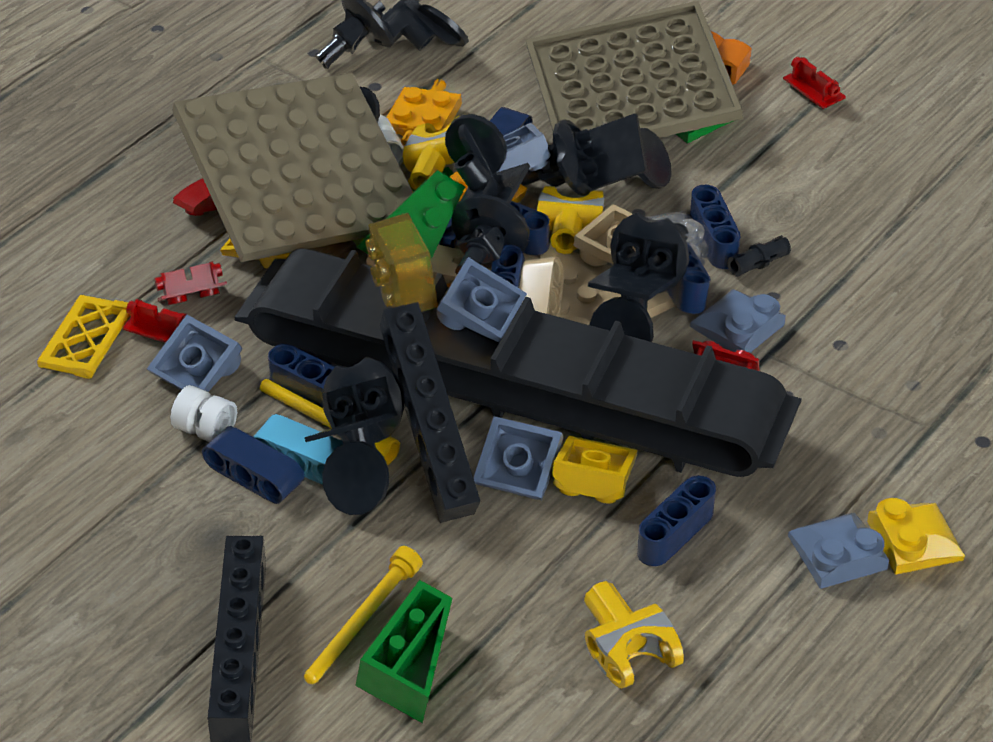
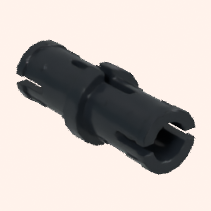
[727,235,791,277]

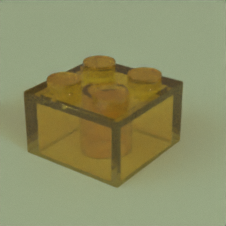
[366,213,438,312]

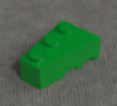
[357,170,465,277]
[355,580,453,724]

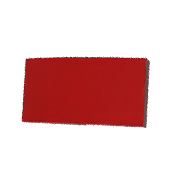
[173,178,217,216]

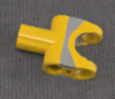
[403,114,466,190]
[537,186,604,254]
[584,581,684,689]

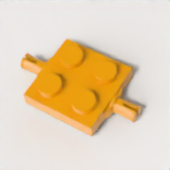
[386,79,462,147]

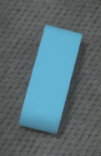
[253,414,343,485]

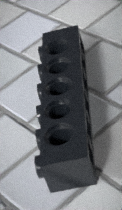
[380,302,480,523]
[207,536,266,742]

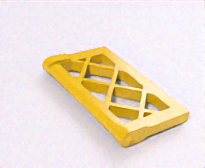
[37,295,131,379]

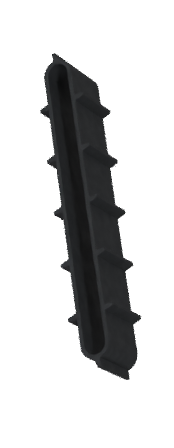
[235,249,802,477]

